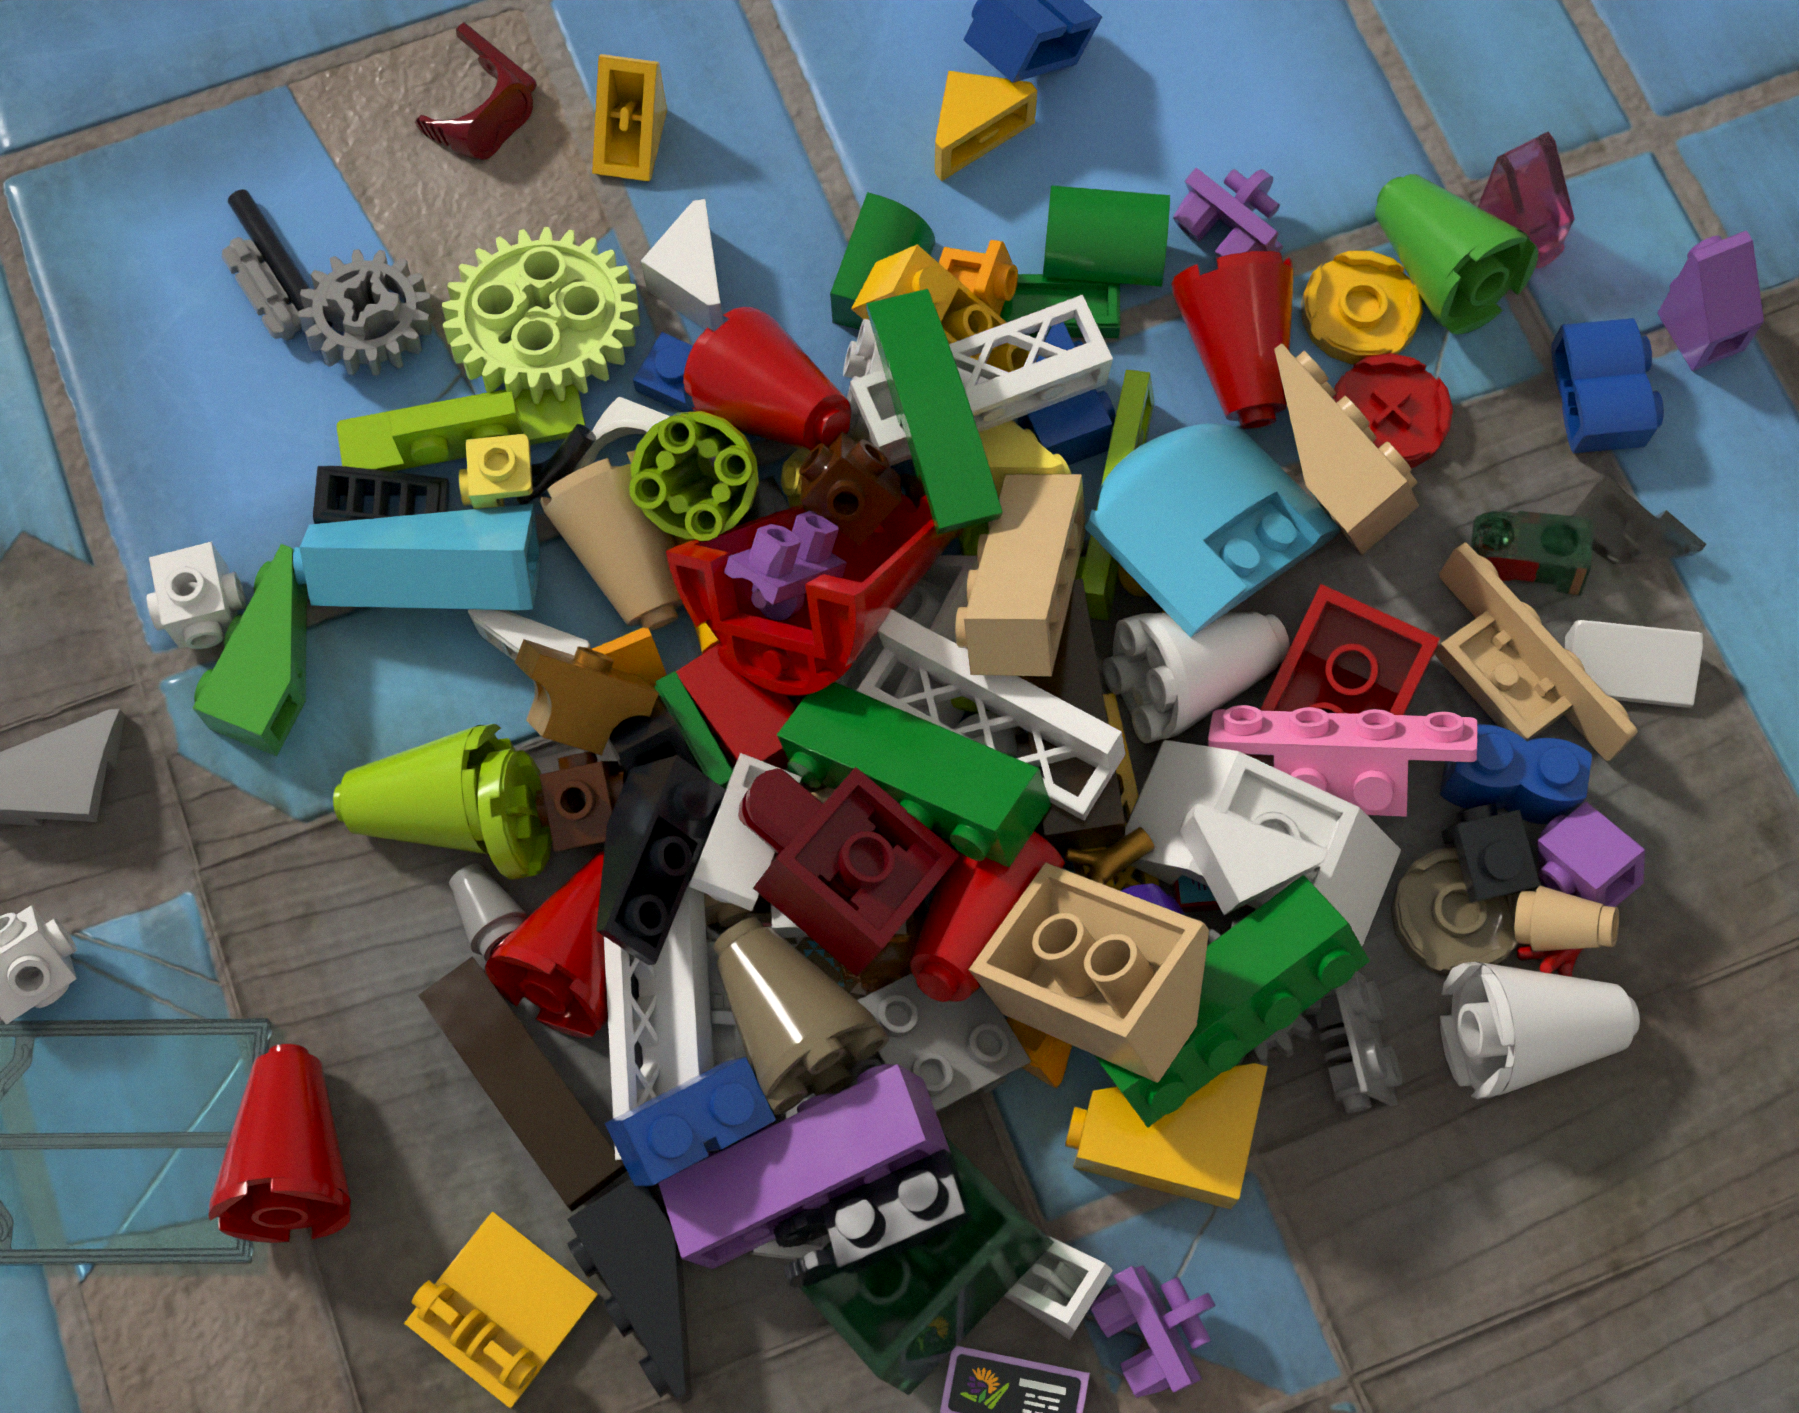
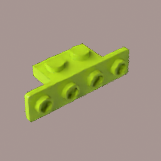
[336,384,586,472]

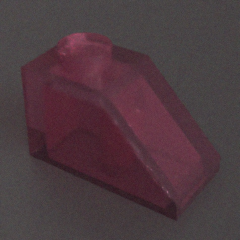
[1478,131,1575,269]

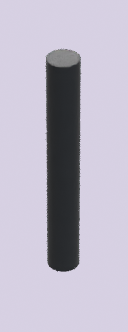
[228,189,333,327]

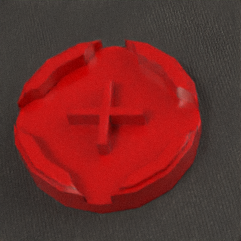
[1332,353,1453,469]

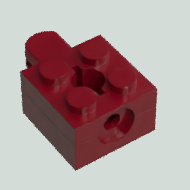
[738,767,960,977]

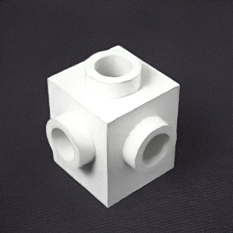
[147,542,246,649]
[0,905,77,1024]

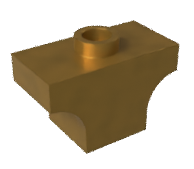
[515,639,659,755]

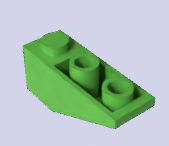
[192,544,307,756]

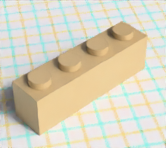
[955,474,1086,676]

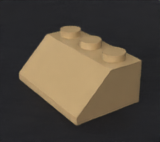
[968,863,1209,1083]

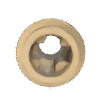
[1514,886,1619,952]

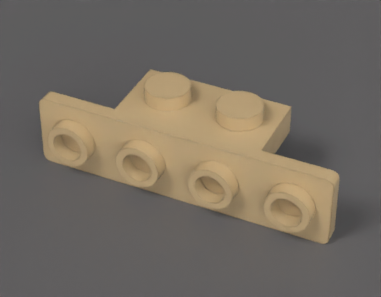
[1434,543,1638,761]

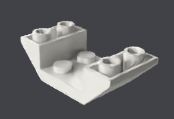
[1125,740,1401,946]

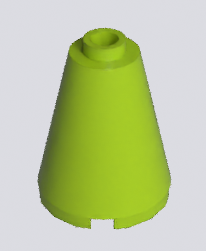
[333,724,514,854]

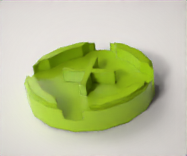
[477,748,552,880]

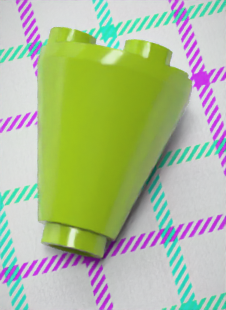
[629,411,759,541]

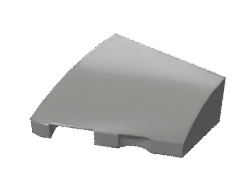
[0,709,125,826]

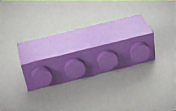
[659,1064,951,1269]

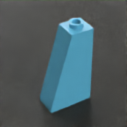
[293,504,542,610]

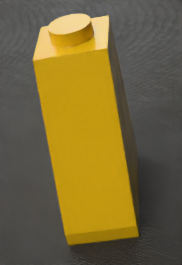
[1065,1063,1268,1209]

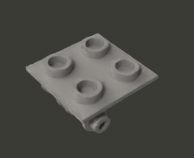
[1315,971,1402,1113]
[857,973,1031,1112]

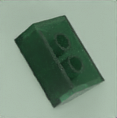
[799,1134,1054,1395]

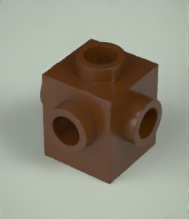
[799,431,901,546]
[535,752,627,852]

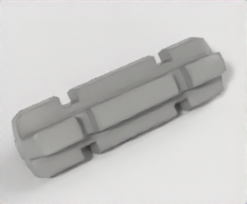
[222,237,302,341]

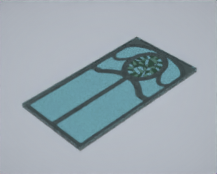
[0,1018,272,1265]

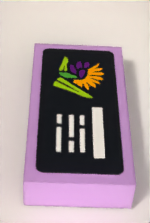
[940,1345,1090,1413]

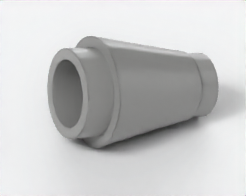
[449,863,529,961]

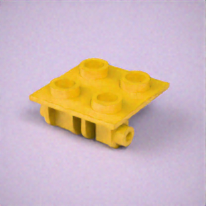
[404,1211,598,1409]

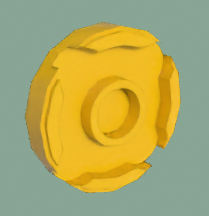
[1301,251,1423,365]

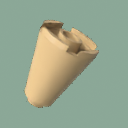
[539,450,683,631]

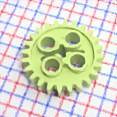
[442,227,640,404]

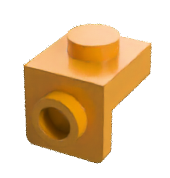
[938,240,1018,316]

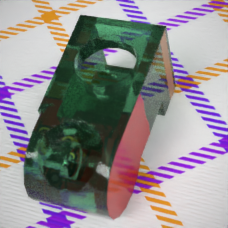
[1471,511,1594,596]

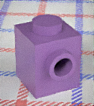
[1538,802,1645,907]

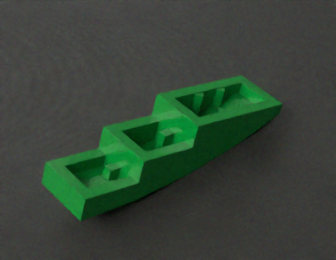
[866,289,1003,535]

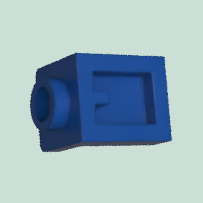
[633,332,695,412]

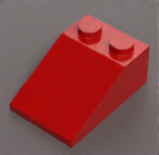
[1246,584,1440,767]

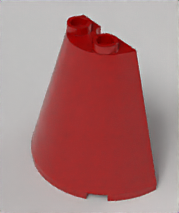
[666,492,964,695]

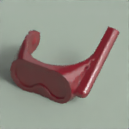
[415,22,537,160]

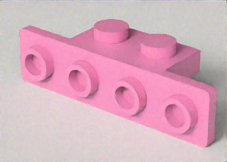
[1208,705,1477,817]

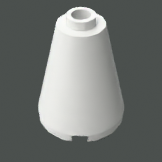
[1440,962,1640,1099]

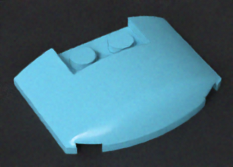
[1084,423,1341,638]

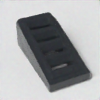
[313,466,450,524]

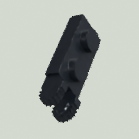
[773,1149,973,1288]

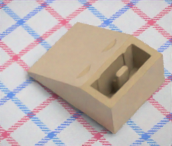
[1274,343,1419,555]

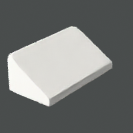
[1565,620,1703,708]

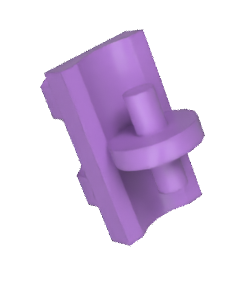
[1173,167,1283,257]
[724,511,847,621]
[1090,1265,1216,1398]

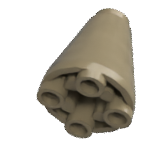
[713,917,889,1115]

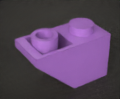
[1657,230,1764,371]

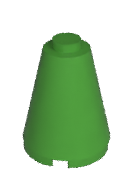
[1375,174,1538,335]

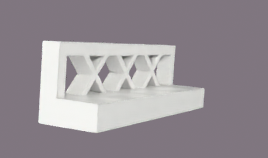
[850,295,1113,466]
[856,609,1125,821]
[604,881,719,1160]

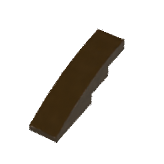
[418,956,627,1212]

